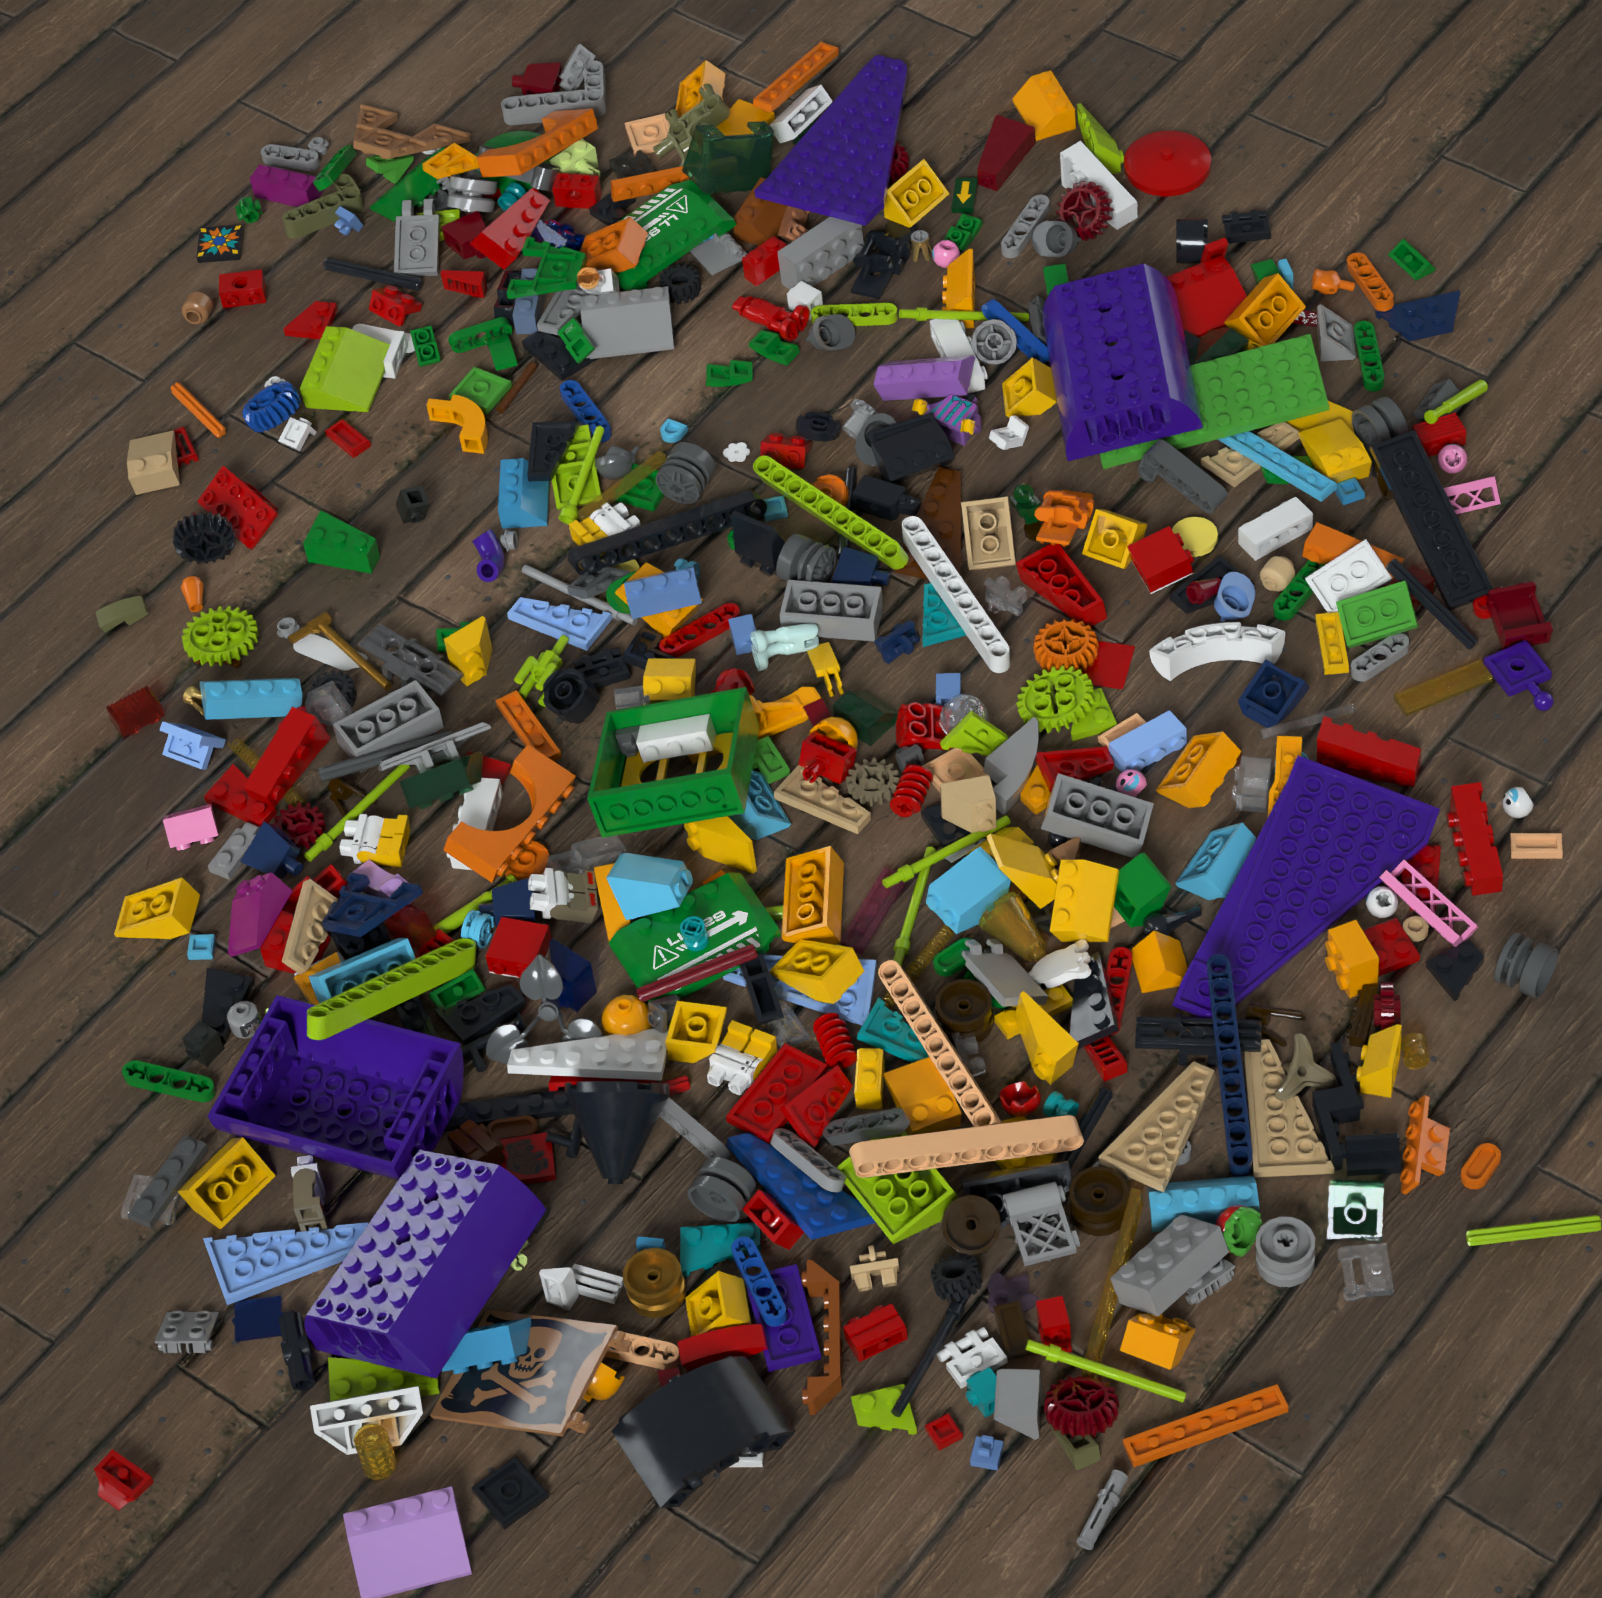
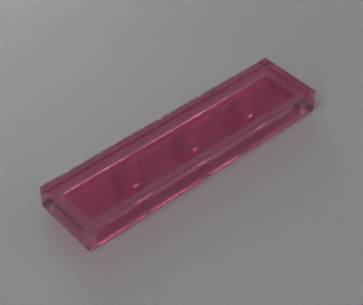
[840,868,907,955]

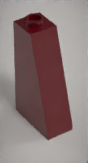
[977,115,1036,191]

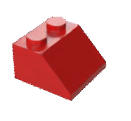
[260,910,331,974]

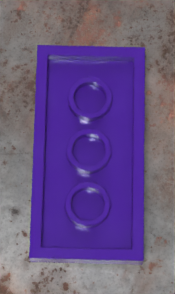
[746,1264,821,1372]

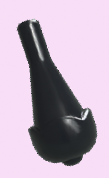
[1143,907,1202,936]

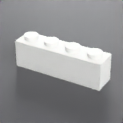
[930,319,987,397]
[447,777,503,870]

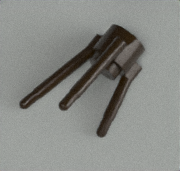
[328,776,377,817]
[1245,1003,1306,1047]

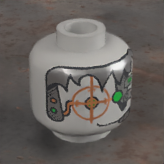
[227,1001,262,1039]

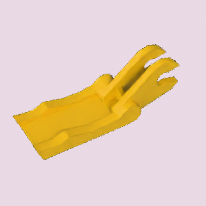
[806,642,844,698]

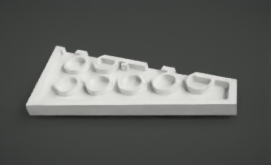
[507,1026,670,1080]

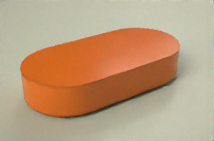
[1460,1143,1501,1190]

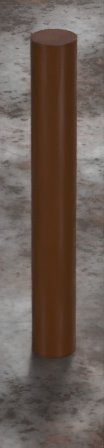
[496,362,537,413]

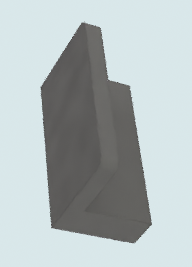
[1413,378,1460,420]

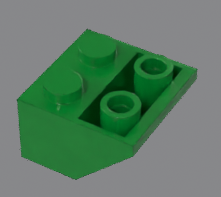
[1114,853,1172,928]

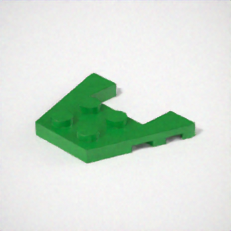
[507,237,587,299]

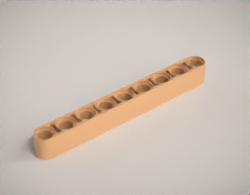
[878,960,1002,1127]
[849,1115,1084,1177]

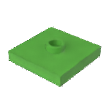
[449,367,512,415]

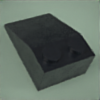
[732,511,785,577]

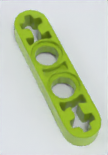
[811,303,898,326]

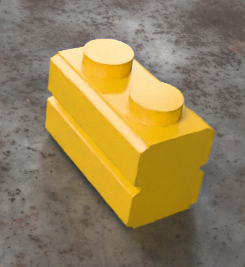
[854,1048,885,1109]

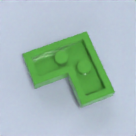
[752,736,790,784]

